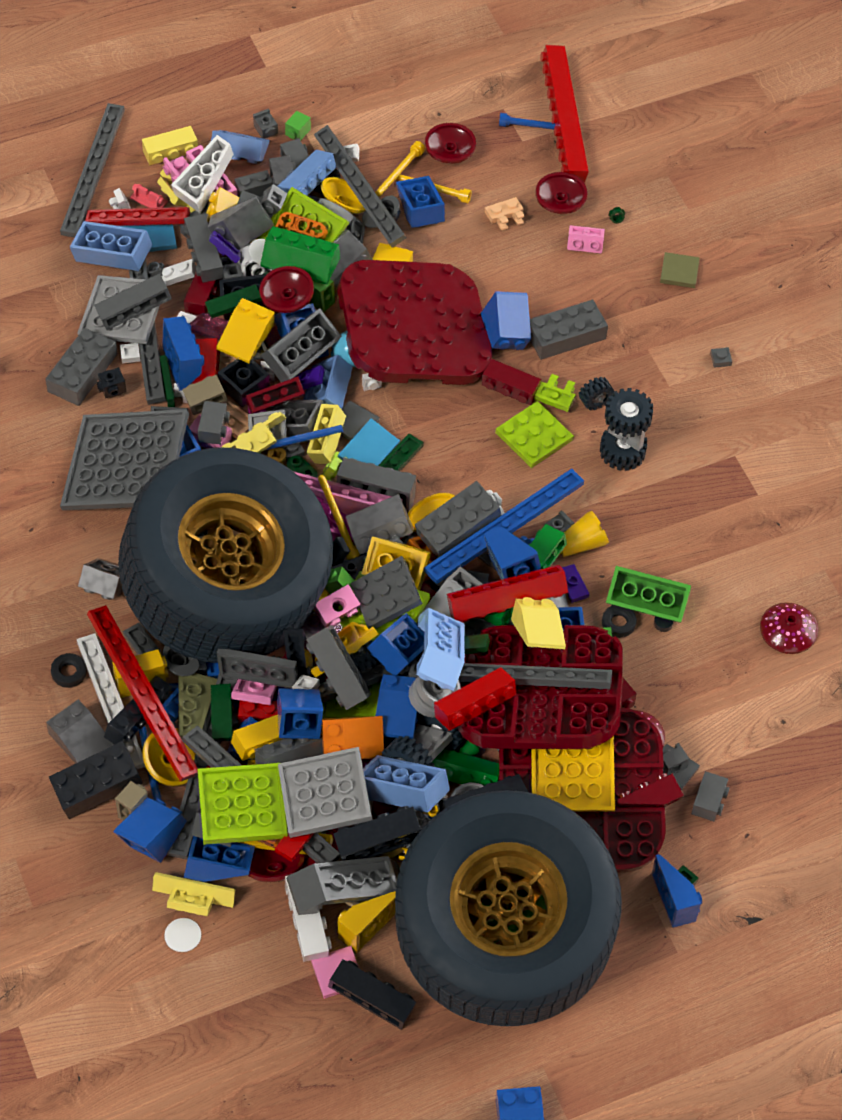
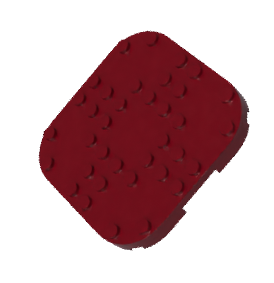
[337,260,492,385]
[458,625,623,749]
[499,708,666,872]

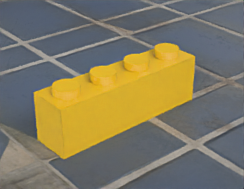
[231,715,284,761]

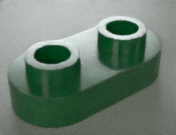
[287,456,318,478]

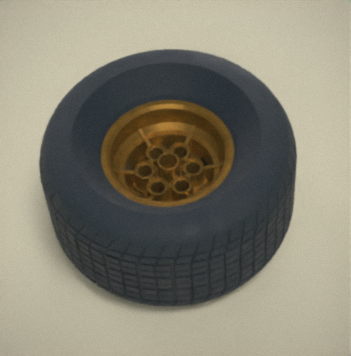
[118,447,333,663]
[395,790,622,1026]

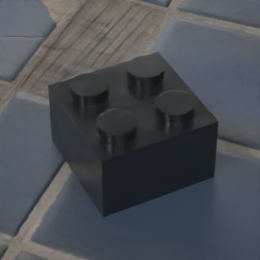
[218,359,270,408]

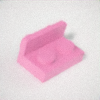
[163,156,189,182]
[567,225,605,253]

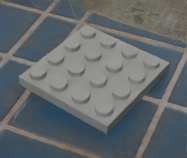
[77,275,167,344]
[278,747,372,838]

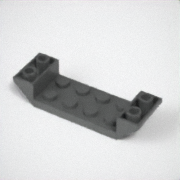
[286,856,400,915]

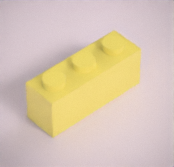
[142,126,198,165]
[307,404,346,464]

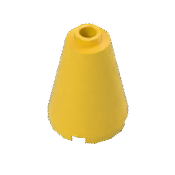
[559,511,609,557]

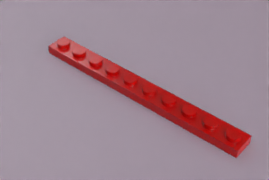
[87,605,198,782]

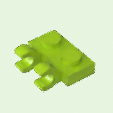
[534,374,576,412]
[322,451,347,481]

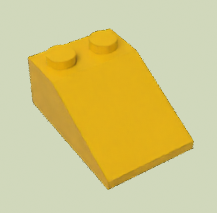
[216,298,275,363]
[362,536,431,590]
[338,891,396,954]

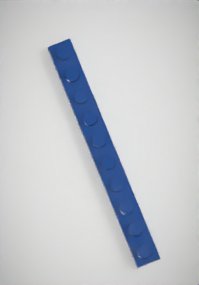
[424,469,584,584]

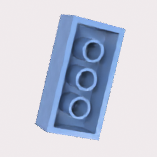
[70,221,152,271]
[363,755,450,813]

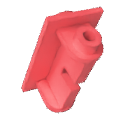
[130,184,168,208]

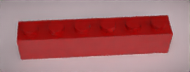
[446,565,568,622]

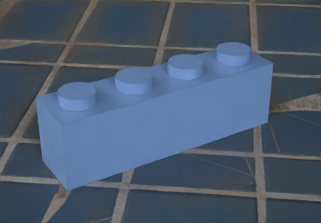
[277,150,336,196]

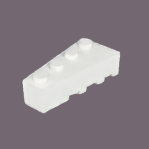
[171,135,234,214]
[285,875,332,962]

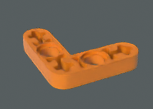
[275,212,328,240]

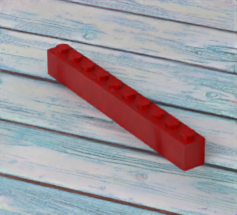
[540,45,589,183]

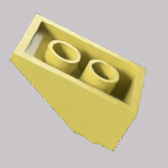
[511,597,566,649]

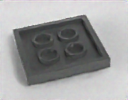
[351,556,423,629]

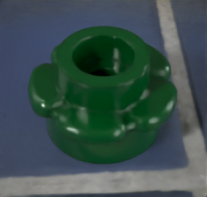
[608,207,625,224]

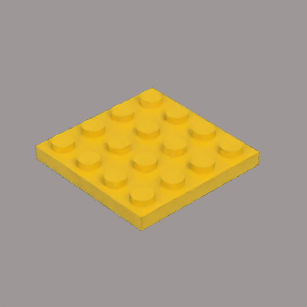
[531,736,615,812]

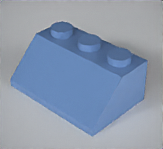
[211,130,270,164]
[303,354,353,410]

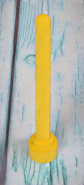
[375,141,426,197]
[395,174,472,204]
[318,475,360,560]

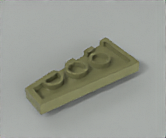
[178,673,217,741]

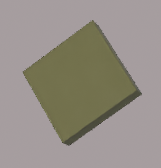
[660,252,700,288]

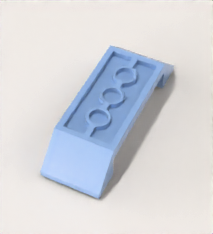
[416,608,464,691]

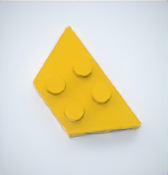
[311,622,379,677]

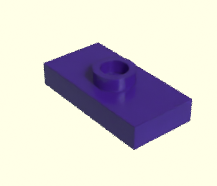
[209,231,241,263]
[293,365,324,390]
[562,564,589,603]

